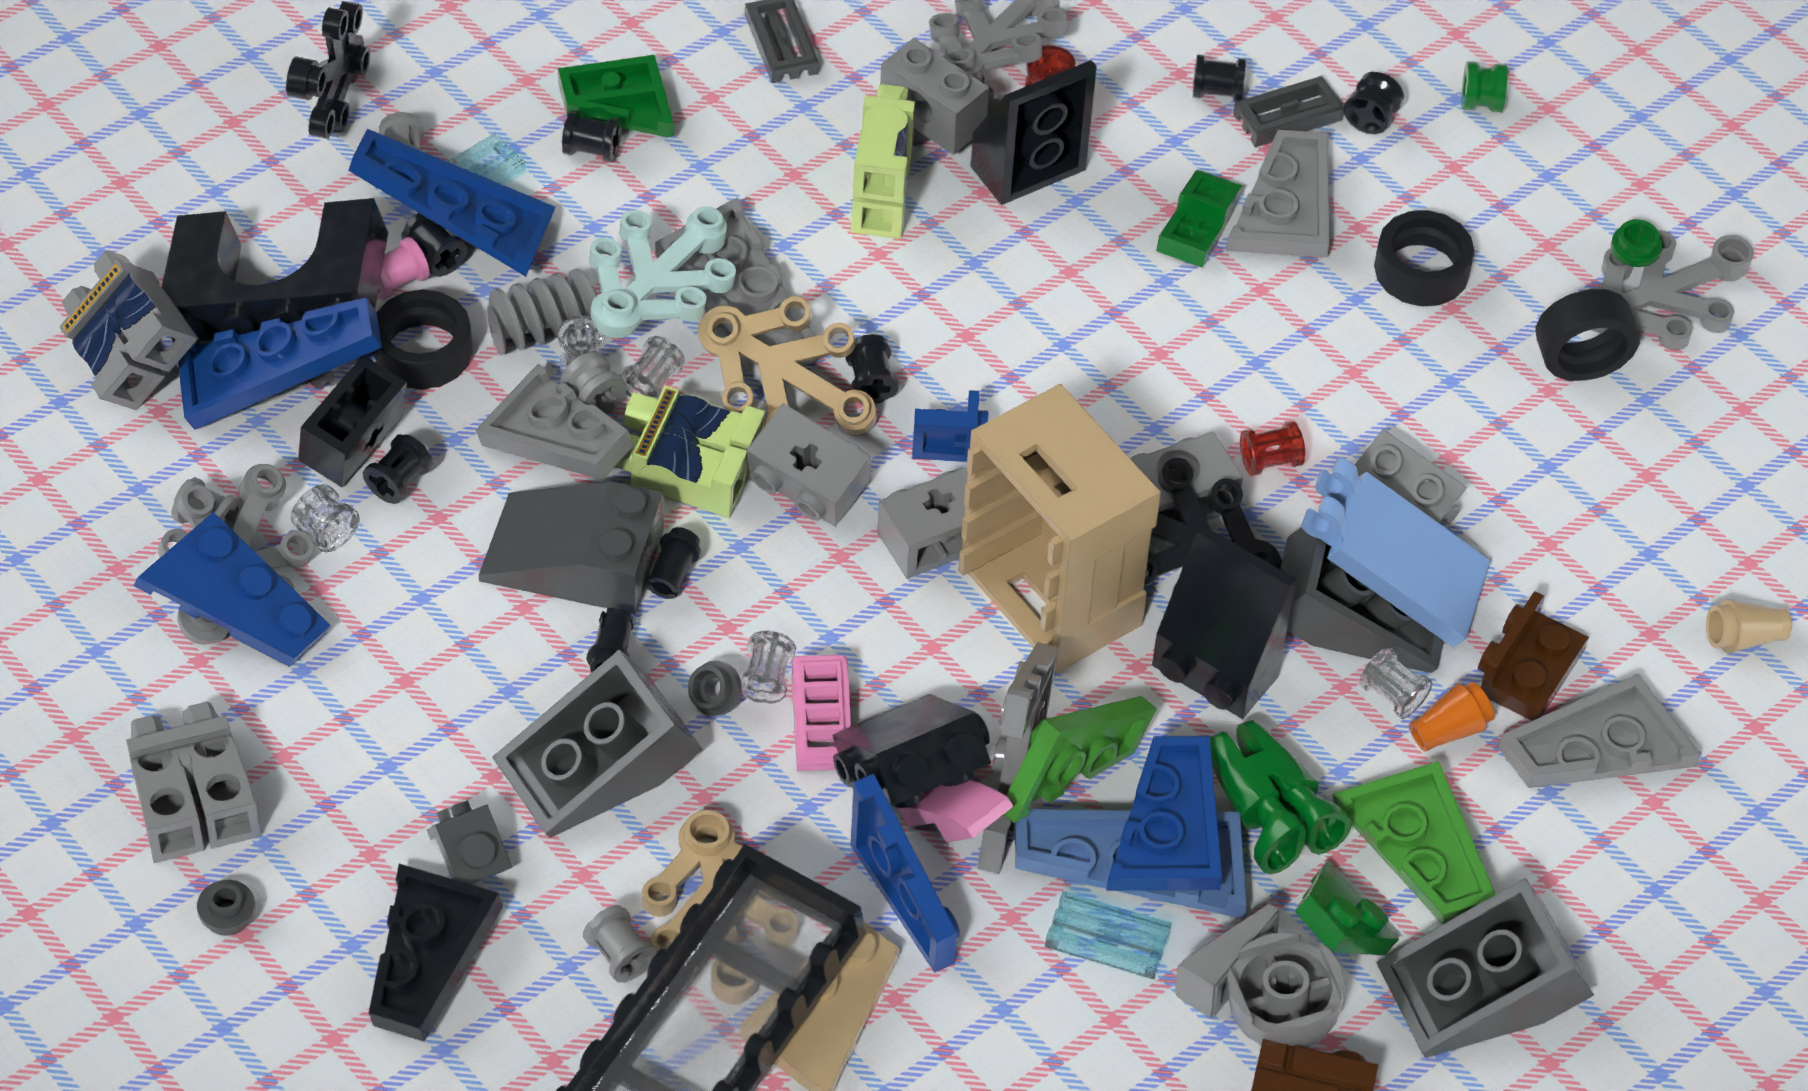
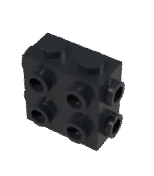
[832,694,991,808]

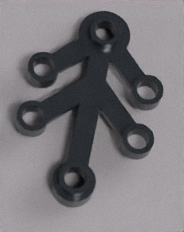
[286,1,370,139]
[1144,458,1282,593]

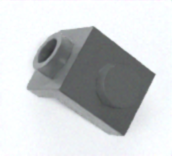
[427,800,513,884]

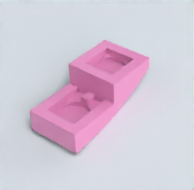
[898,780,1014,842]

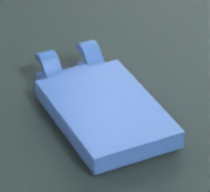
[1301,457,1490,647]

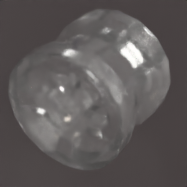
[291,484,360,553]

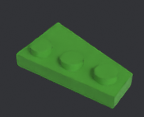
[1004,696,1157,824]
[1333,761,1496,925]

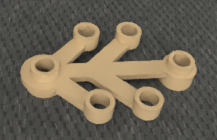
[698,296,877,436]
[642,810,799,1006]

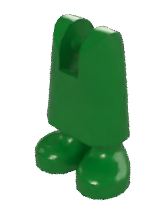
[1210,720,1352,874]

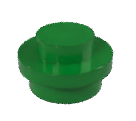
[1611,219,1662,267]

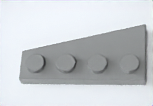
[655,198,819,367]

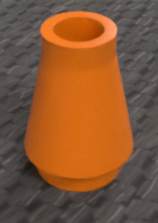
[1409,681,1495,752]

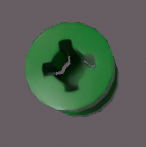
[1461,61,1507,113]

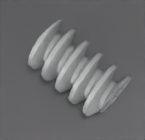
[487,268,597,355]

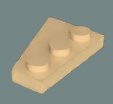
[740,922,899,1091]

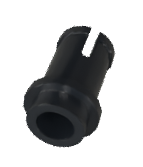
[646,527,701,599]
[586,608,635,672]

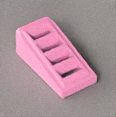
[791,655,851,771]

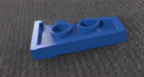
[133,512,331,667]
[1106,736,1222,891]
[850,773,960,973]

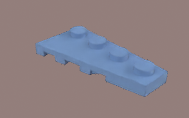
[1014,809,1247,919]

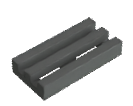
[745,0,819,83]
[1233,76,1344,147]

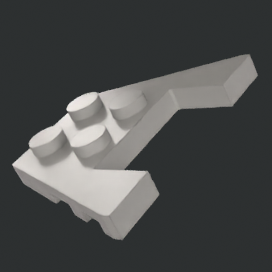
[977,642,1059,874]

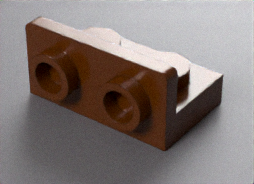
[1478,591,1589,721]

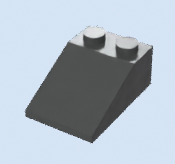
[479,481,664,614]
[1280,527,1443,673]
[492,650,703,838]
[1376,878,1594,1058]

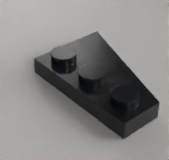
[368,864,503,1042]

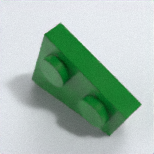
[558,54,674,137]
[1295,863,1399,956]

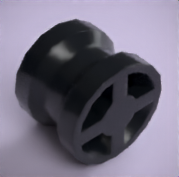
[1343,71,1404,134]

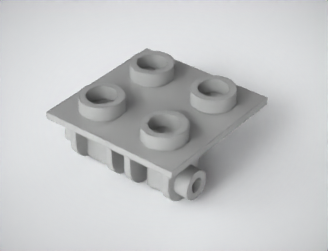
[1318,429,1467,524]

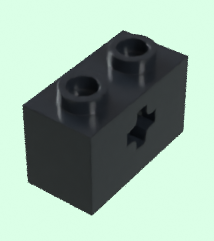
[298,355,407,488]

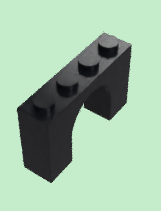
[162,198,388,342]

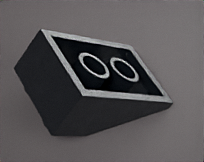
[970,60,1097,205]
[1152,525,1296,719]

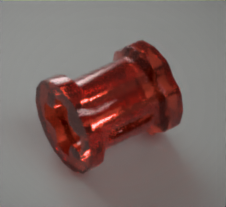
[1240,420,1305,476]

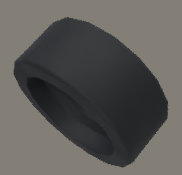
[1374,210,1475,307]
[374,289,473,389]
[1535,289,1640,381]

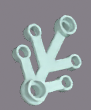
[589,207,736,338]

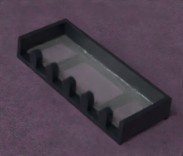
[556,844,866,1091]

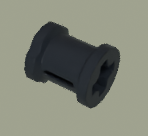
[1192,54,1246,102]
[562,110,622,163]
[401,213,467,277]
[845,334,898,404]
[363,434,433,504]

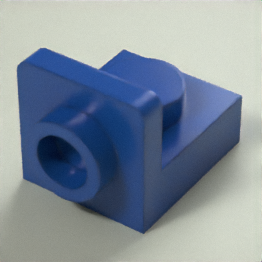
[912,390,989,462]

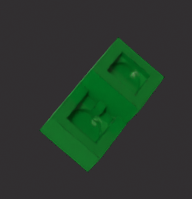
[1156,170,1243,268]

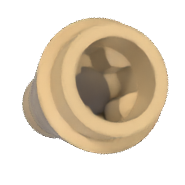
[1706,599,1792,653]

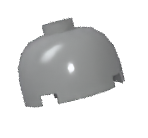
[1227,932,1345,1047]

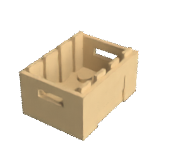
[958,383,1161,674]

